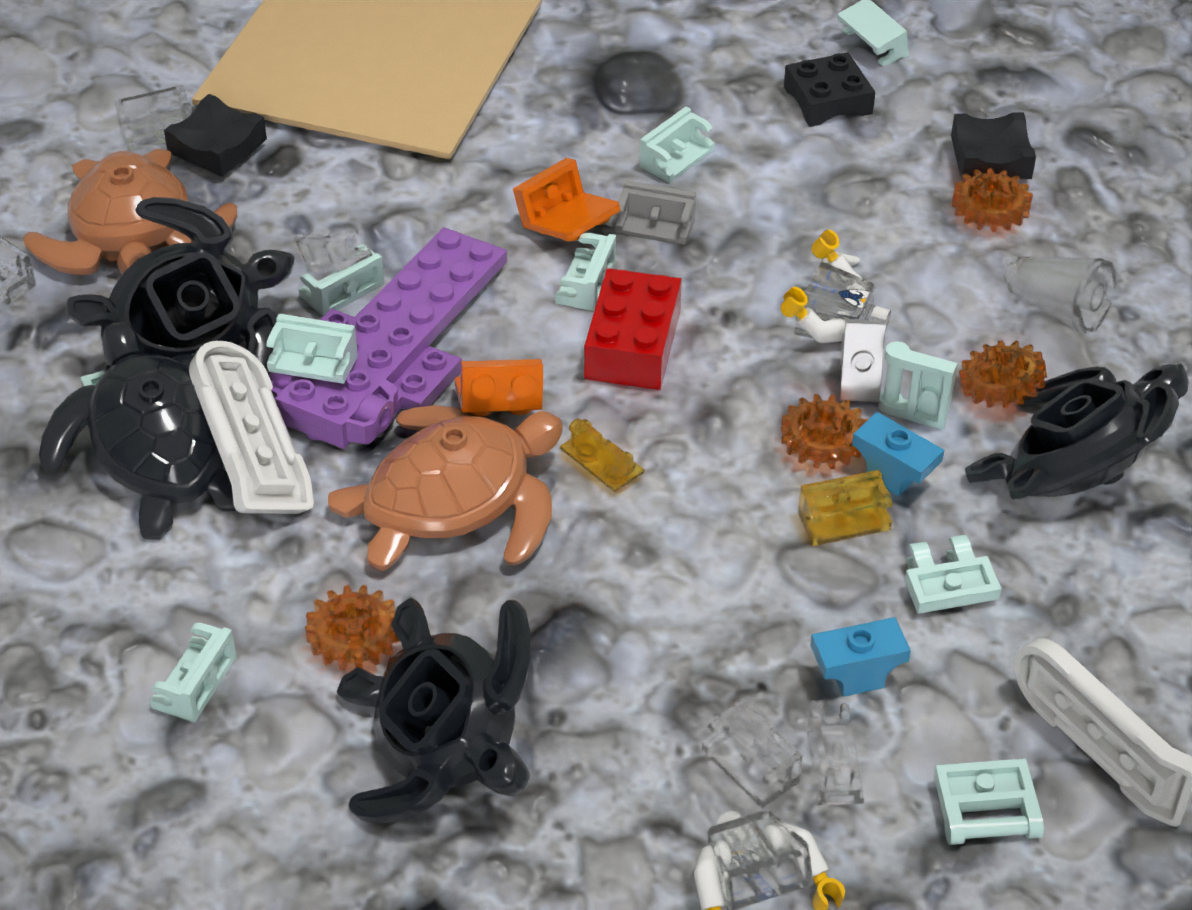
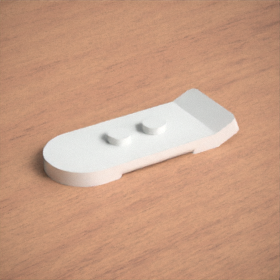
[189,341,314,514]
[1014,638,1192,827]

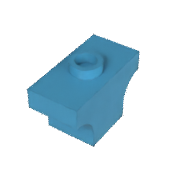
[852,412,945,496]
[810,617,911,697]

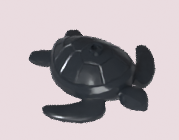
[66,197,295,376]
[39,322,236,540]
[965,364,1189,500]
[337,598,530,824]

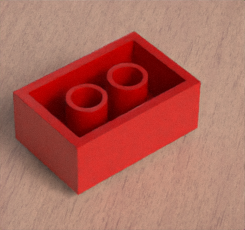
[584,268,682,390]

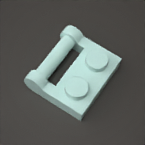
[878,341,958,430]
[933,758,1044,845]

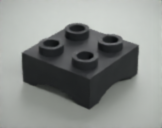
[784,52,875,127]
[164,94,267,177]
[951,112,1036,181]

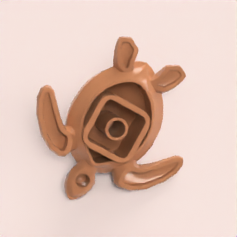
[23,149,237,275]
[328,405,563,571]

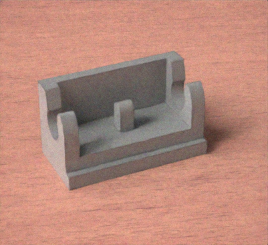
[615,180,696,245]

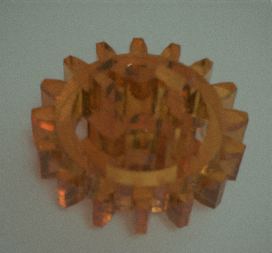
[952,168,1033,232]
[959,340,1047,408]
[781,394,868,469]
[305,585,400,671]

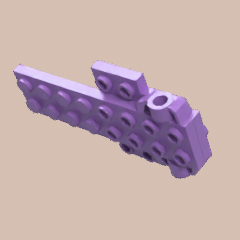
[269,227,507,449]

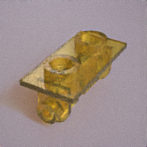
[560,418,645,492]

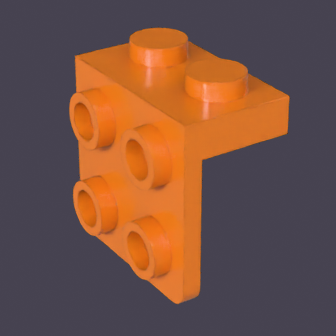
[513,158,620,242]
[455,359,543,416]

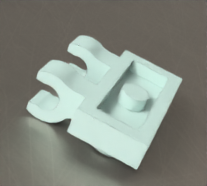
[904,534,1002,614]

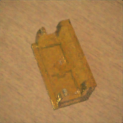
[798,470,893,546]

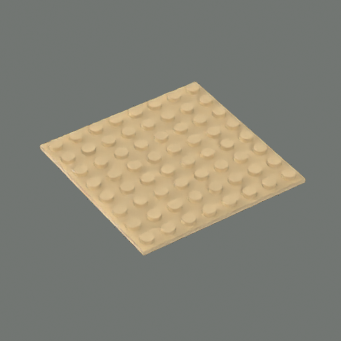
[192,0,542,160]

